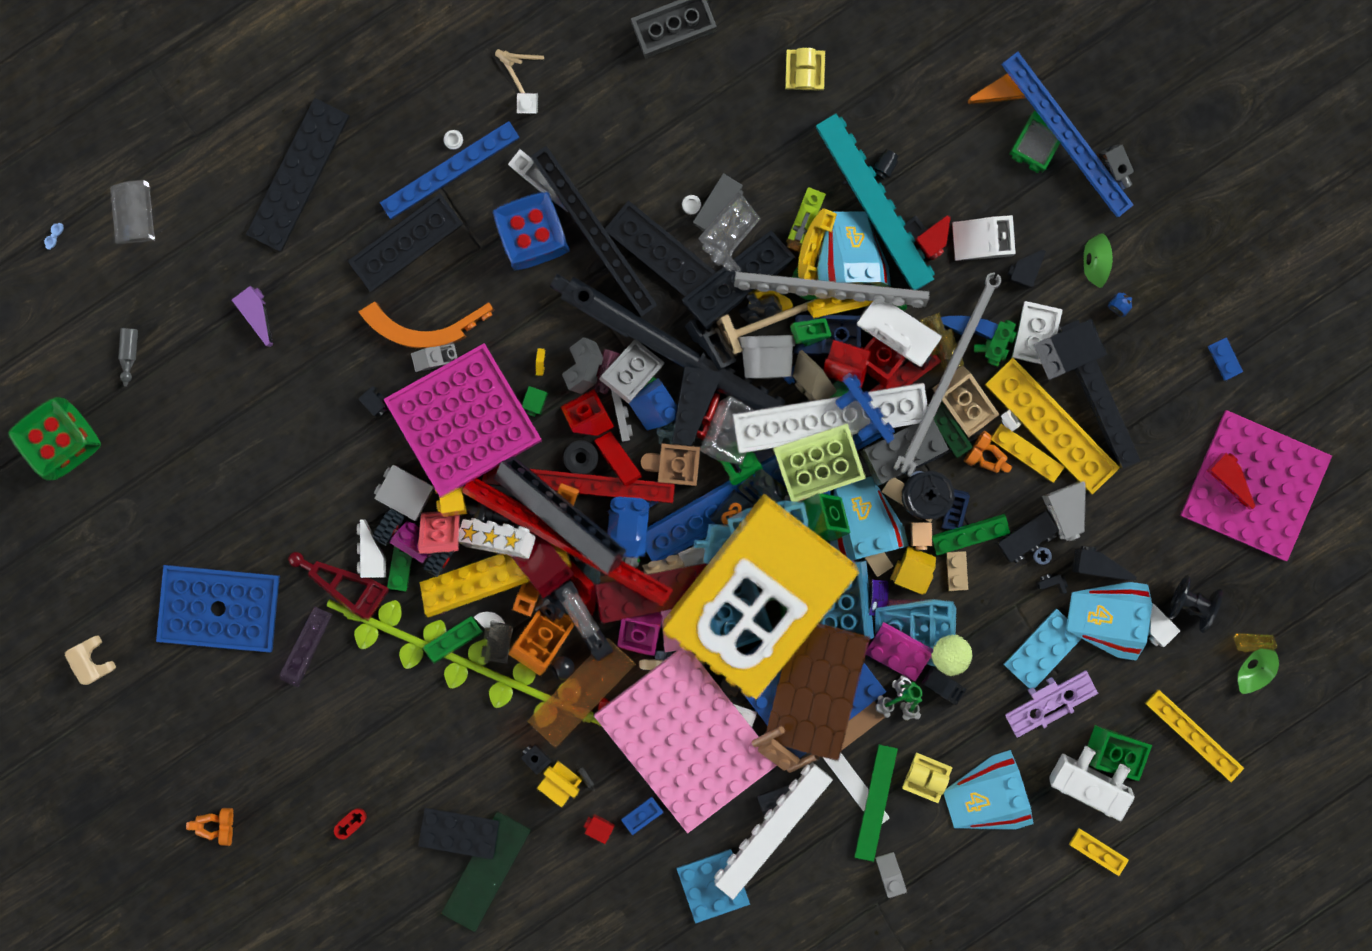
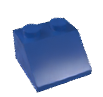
[629,378,677,430]

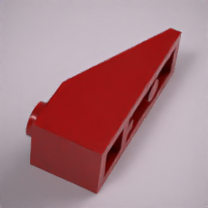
[1206,453,1256,509]

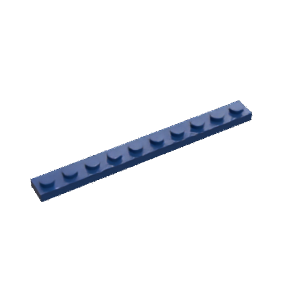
[1001,52,1133,217]

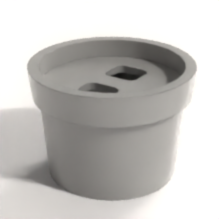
[738,335,795,378]

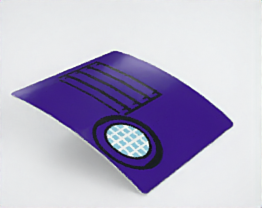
[869,580,889,615]

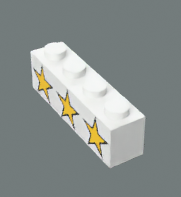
[459,518,536,559]

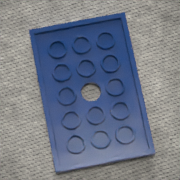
[156,565,280,652]

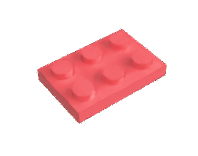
[418,511,460,554]

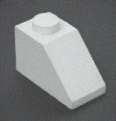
[1148,603,1180,647]

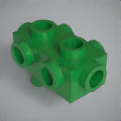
[974,320,1017,367]

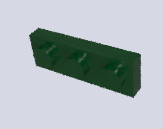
[933,401,973,459]

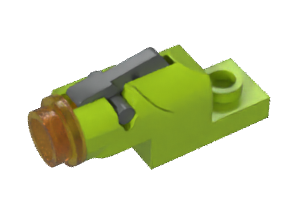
[787,187,826,253]

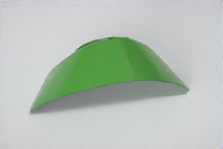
[1084,234,1113,288]
[1238,649,1279,694]

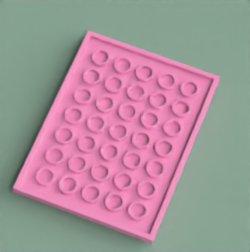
[594,647,777,833]

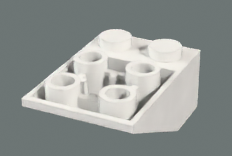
[952,215,1016,261]

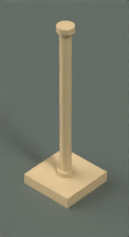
[716,297,831,356]

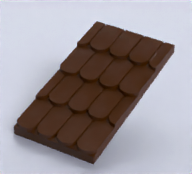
[766,623,870,761]

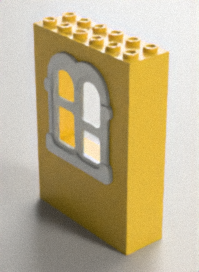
[663,494,859,699]

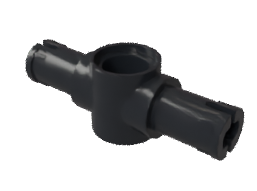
[465,500,511,525]

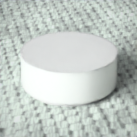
[682,195,701,215]

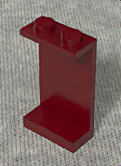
[509,531,574,598]

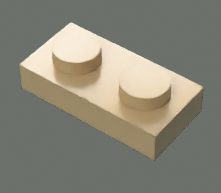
[946,551,968,591]
[642,554,685,574]

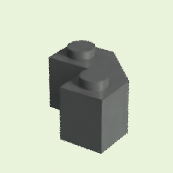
[562,337,603,394]

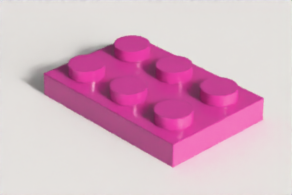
[866,622,933,681]

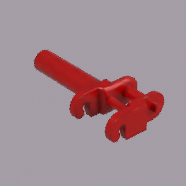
[696,393,721,441]

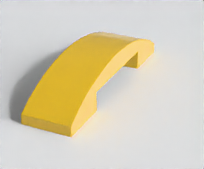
[798,209,837,280]

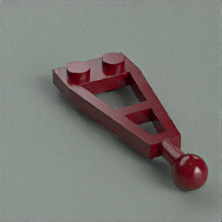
[288,552,389,622]

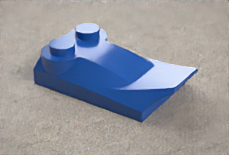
[608,497,649,558]

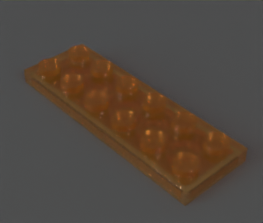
[527,638,636,749]

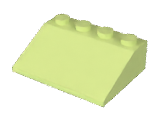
[774,424,866,502]

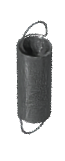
[576,764,595,791]

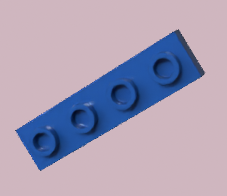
[835,373,895,443]

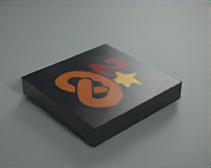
[709,489,755,525]

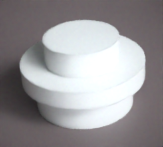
[444,130,463,149]

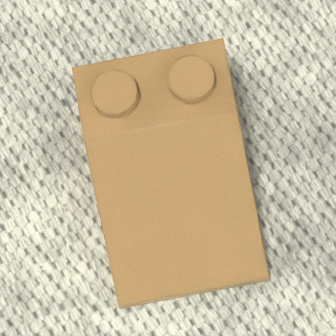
[932,365,999,437]

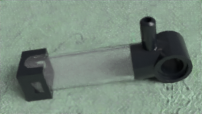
[554,579,614,662]

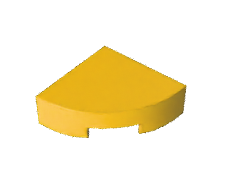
[536,348,545,376]

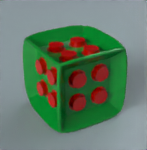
[9,397,101,480]

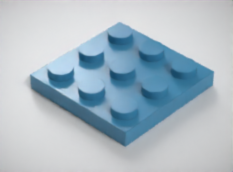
[677,849,750,923]

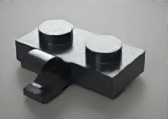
[739,293,783,325]
[753,469,786,503]

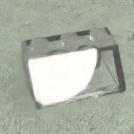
[110,180,154,244]
[700,396,755,464]

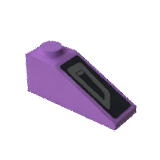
[232,286,273,347]

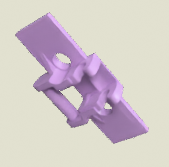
[1005,670,1098,738]

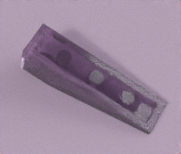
[280,607,332,687]

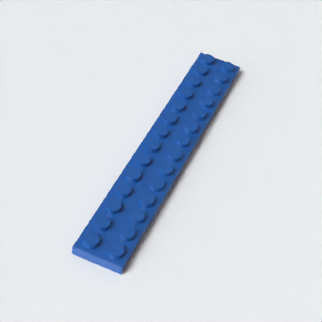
[645,432,882,561]

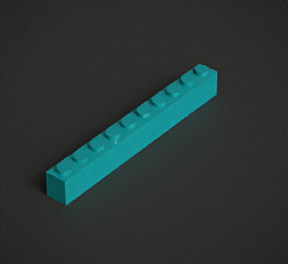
[816,114,935,290]

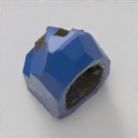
[1108,293,1132,317]

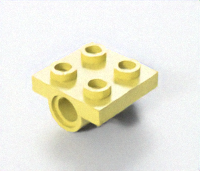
[785,48,825,90]
[902,752,953,803]

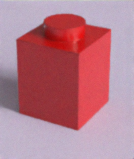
[584,814,615,844]

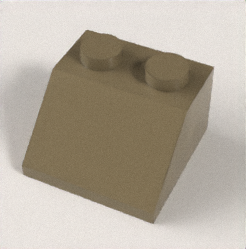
[793,350,837,401]

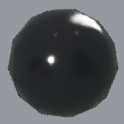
[551,656,575,680]

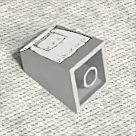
[1042,481,1086,541]

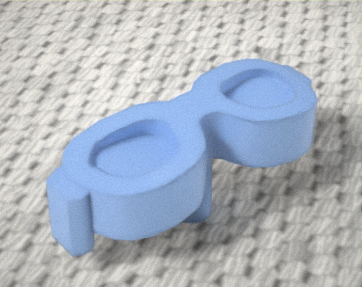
[44,223,64,250]

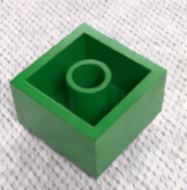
[801,493,851,541]

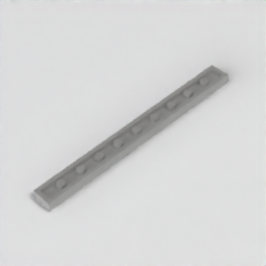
[734,272,929,308]

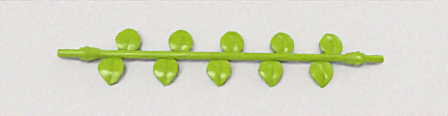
[327,599,601,727]

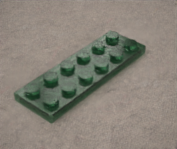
[441,811,531,932]

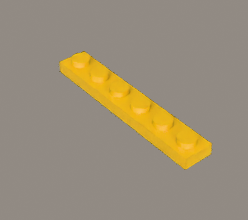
[1145,689,1244,782]

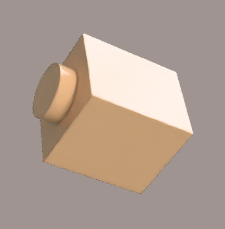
[911,523,932,550]

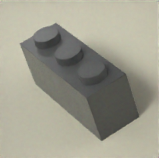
[693,173,744,237]

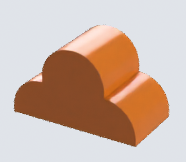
[508,610,577,676]

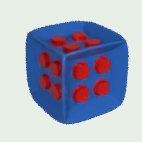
[493,192,570,270]

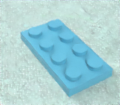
[1004,609,1081,689]

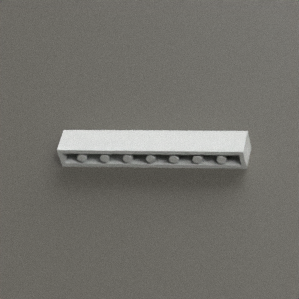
[714,762,832,899]

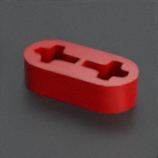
[334,808,367,839]

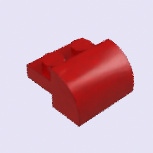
[823,340,871,388]

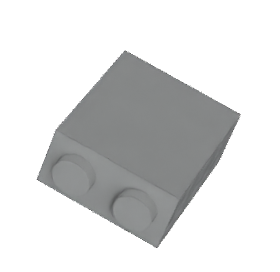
[374,465,435,521]

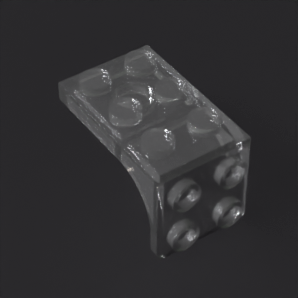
[698,193,761,272]

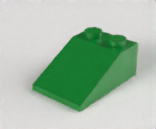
[1087,725,1152,781]

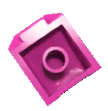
[617,612,663,656]

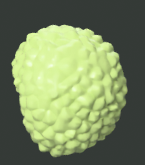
[931,634,972,676]

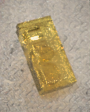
[1234,633,1277,652]

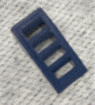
[941,489,970,530]

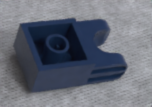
[794,315,862,357]

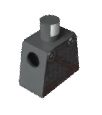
[1096,145,1134,190]

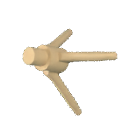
[495,49,544,93]

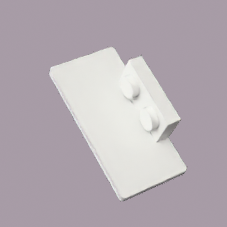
[857,302,942,367]

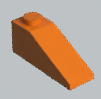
[968,74,1026,104]

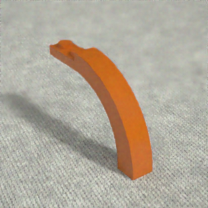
[359,302,495,349]
[512,483,579,617]

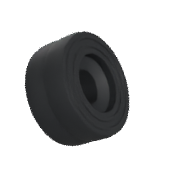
[563,440,598,475]

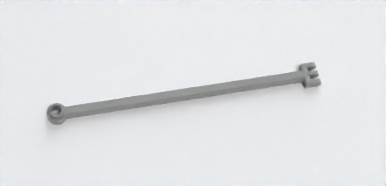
[894,273,1001,476]

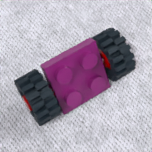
[373,509,454,577]

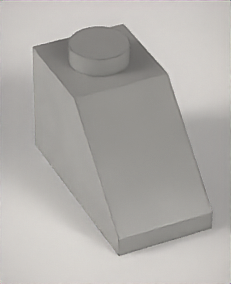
[875,852,907,898]

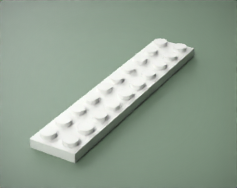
[733,383,927,453]

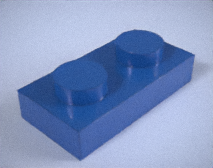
[1208,337,1243,381]
[621,796,663,835]

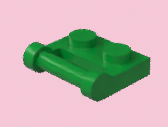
[715,442,763,485]

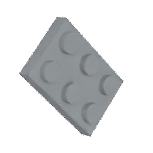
[599,340,664,404]

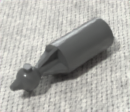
[118,328,138,387]

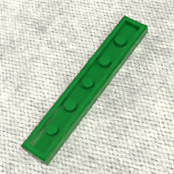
[854,744,898,862]

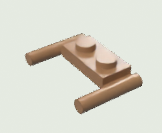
[752,726,819,773]

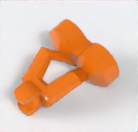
[964,431,1012,473]
[186,808,233,846]

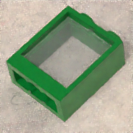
[1009,111,1060,173]

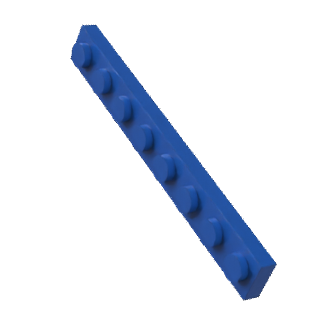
[380,121,520,219]

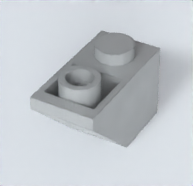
[411,344,458,372]

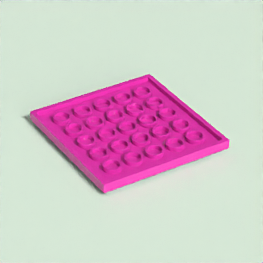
[384,343,542,498]
[1180,410,1332,561]

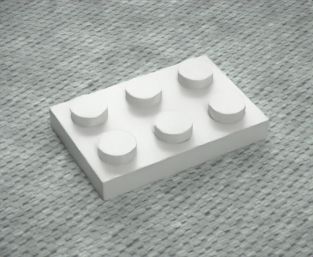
[1012,301,1062,364]

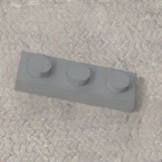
[611,389,633,442]

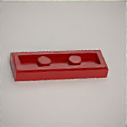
[594,431,641,486]

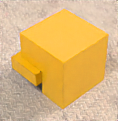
[890,546,936,595]
[537,761,582,807]

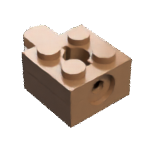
[641,444,700,486]

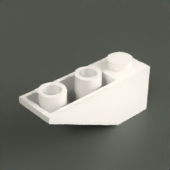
[357,520,386,577]

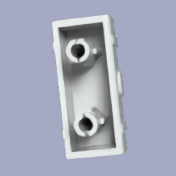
[1049,746,1134,821]

